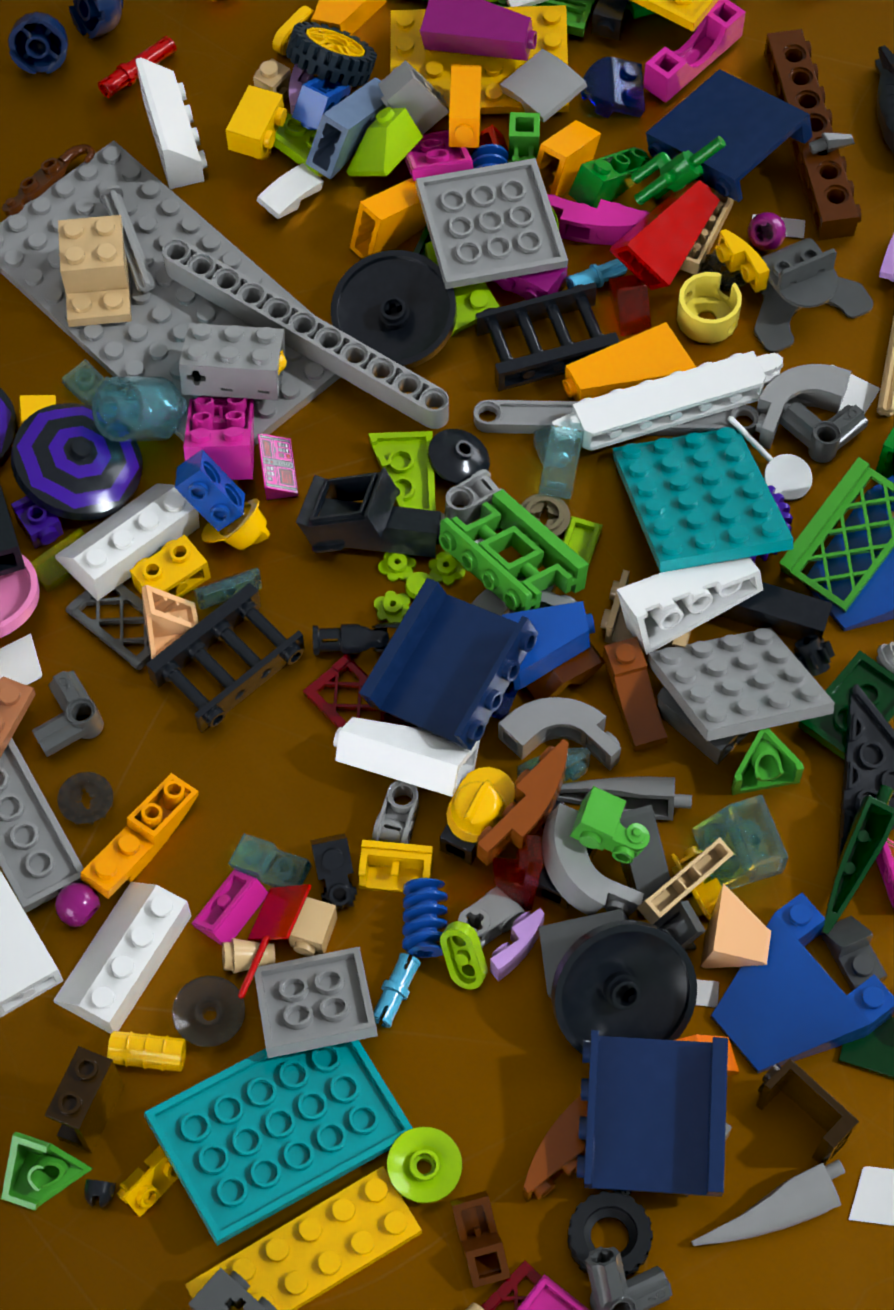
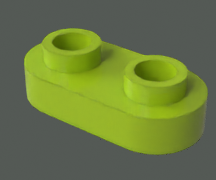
[440,921,488,990]

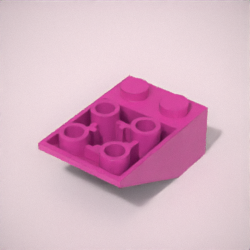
[183,396,254,480]

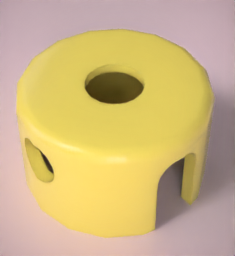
[676,272,742,344]

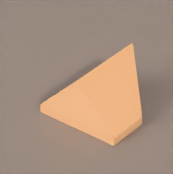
[141,585,199,660]
[700,883,771,969]

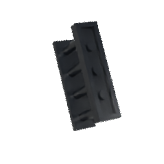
[475,282,620,392]
[146,583,305,733]

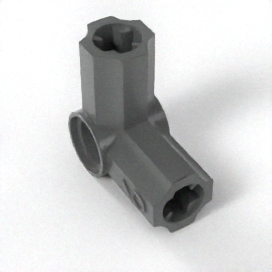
[779,402,868,463]
[32,670,104,757]
[585,1247,673,1310]

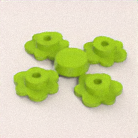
[374,551,466,623]

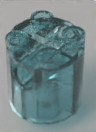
[92,376,187,442]

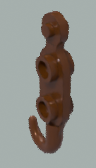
[2,144,95,216]

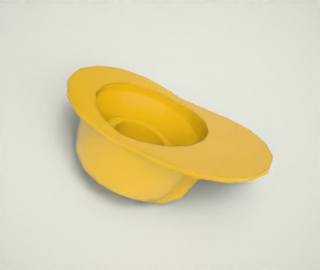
[201,498,270,550]
[446,767,515,843]

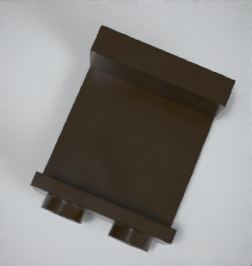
[45,1046,124,1153]
[756,1059,859,1166]

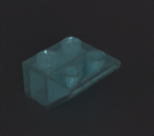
[692,795,788,889]

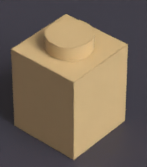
[289,897,337,957]

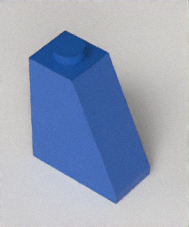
[502,601,595,690]

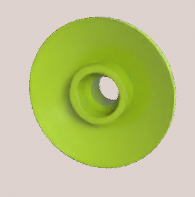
[387,1127,462,1203]

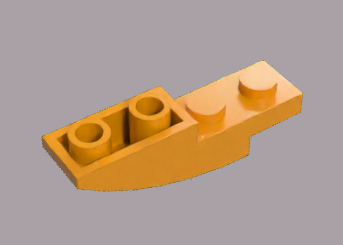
[81,773,199,899]

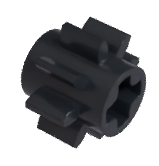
[793,634,835,676]

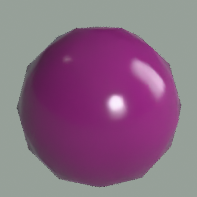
[747,212,786,252]
[55,883,100,927]

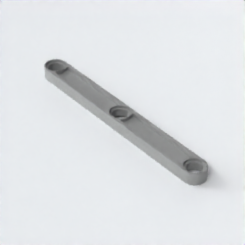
[473,400,759,436]

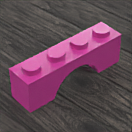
[643,0,746,103]

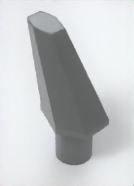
[808,132,855,154]

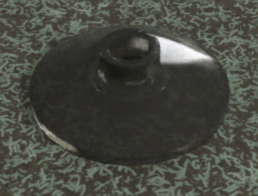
[172,976,246,1047]

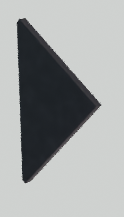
[837,684,894,866]

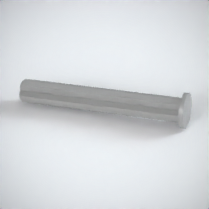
[99,186,155,294]

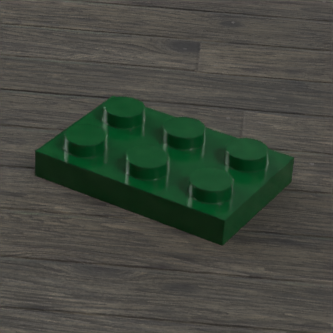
[798,651,894,760]

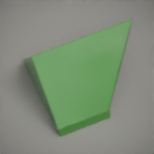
[731,728,804,795]
[1,1131,93,1211]

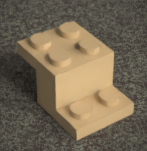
[58,215,132,327]

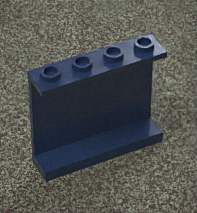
[646,69,813,202]
[359,578,539,751]
[577,1030,728,1197]

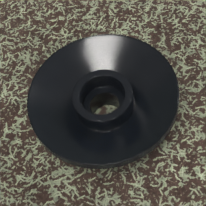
[428,429,490,485]

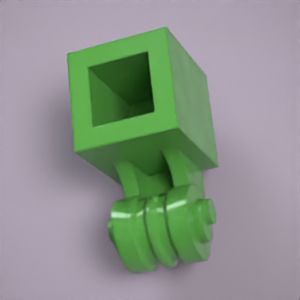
[508,112,540,163]
[570,786,650,864]

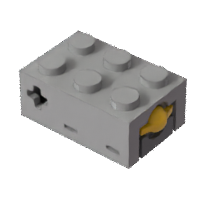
[179,323,287,400]

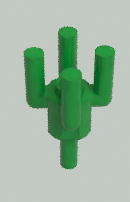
[631,136,726,205]

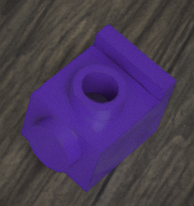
[11,496,64,549]

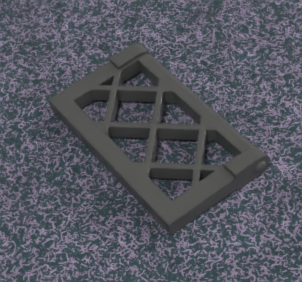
[65,584,151,671]

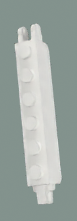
[551,351,783,451]

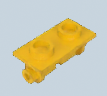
[671,846,722,921]
[116,1144,179,1217]

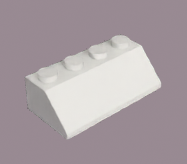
[135,58,208,189]
[55,483,200,601]
[53,882,192,1034]

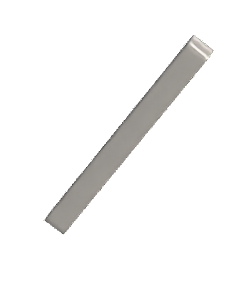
[162,239,449,429]

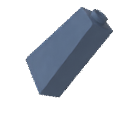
[305,77,387,179]

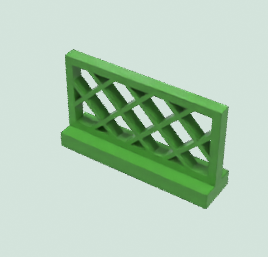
[779,457,894,613]

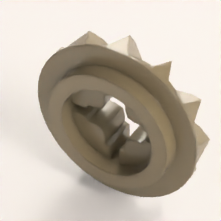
[521,493,570,537]

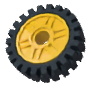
[286,22,377,87]

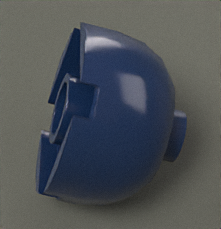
[69,0,123,39]
[8,12,68,74]

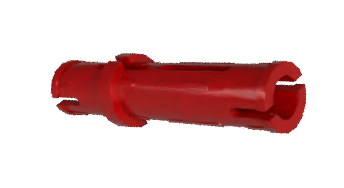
[98,35,177,99]

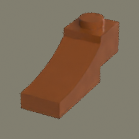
[603,637,668,752]

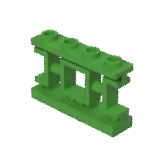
[439,489,589,612]

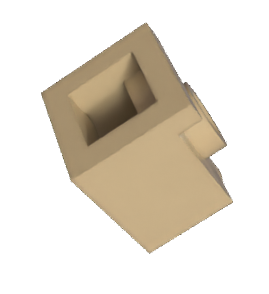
[253,58,291,102]

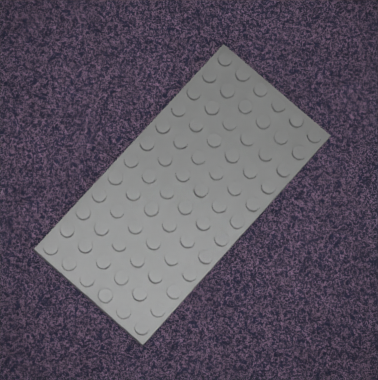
[0,140,358,446]

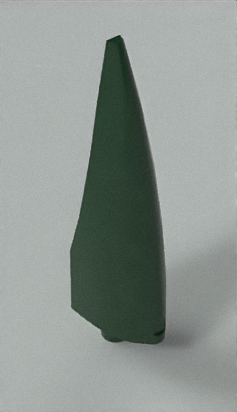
[822,785,894,934]

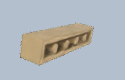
[680,190,734,275]

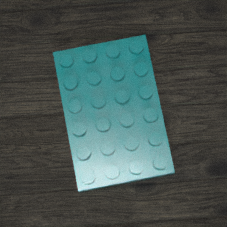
[612,427,793,573]
[144,1040,413,1246]

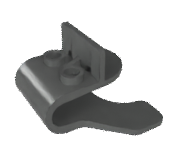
[754,238,873,353]

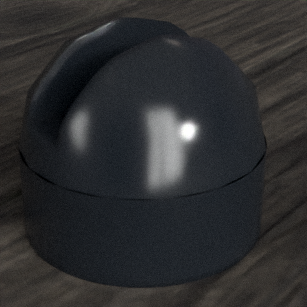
[84,1179,116,1208]

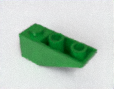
[568,147,651,208]

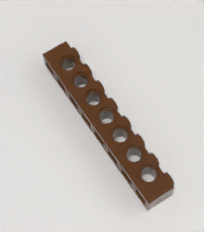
[764,29,862,241]

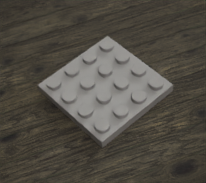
[415,158,568,289]
[647,627,835,742]

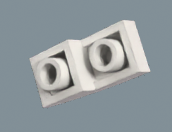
[256,163,324,219]

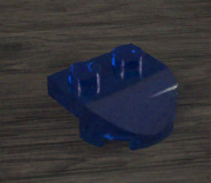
[581,57,645,118]

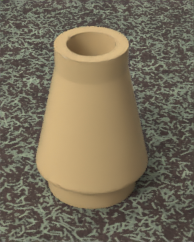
[222,938,275,974]

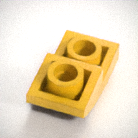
[715,229,770,293]

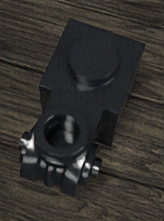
[310,833,357,910]

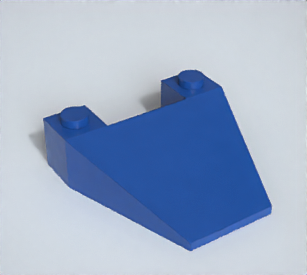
[804,475,894,631]
[711,893,894,1073]

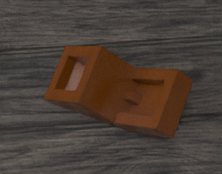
[526,642,606,700]
[450,1191,511,1288]

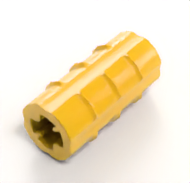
[107,1031,187,1072]

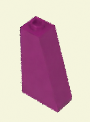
[420,0,537,61]

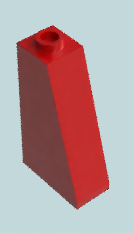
[609,180,720,290]

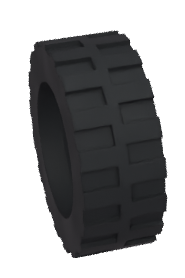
[567,1191,653,1278]

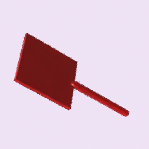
[238,884,311,999]

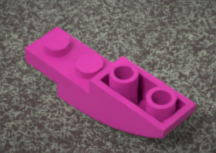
[547,194,650,245]

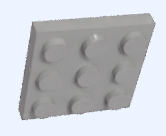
[254,946,378,1058]

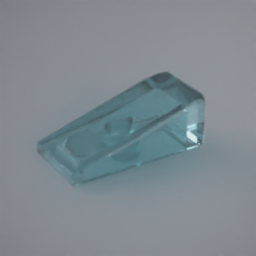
[539,425,584,499]

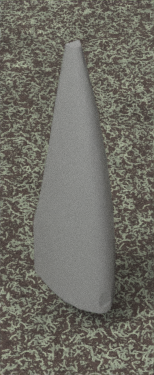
[557,776,692,821]
[691,1159,845,1246]

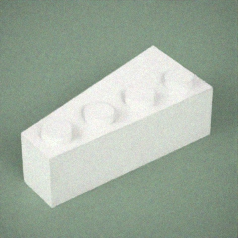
[617,557,763,655]

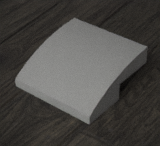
[499,49,587,122]

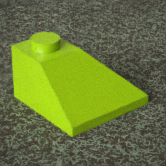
[346,107,423,176]

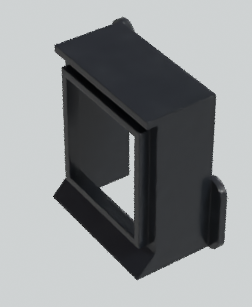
[296,468,400,554]

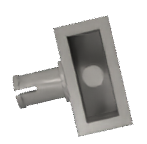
[379,60,449,134]

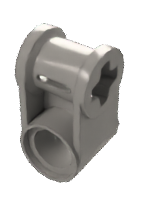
[445,469,507,525]
[371,780,419,844]
[458,885,525,948]

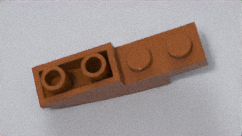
[477,739,569,866]
[523,1095,588,1202]

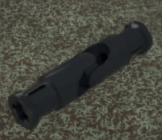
[313,622,401,656]

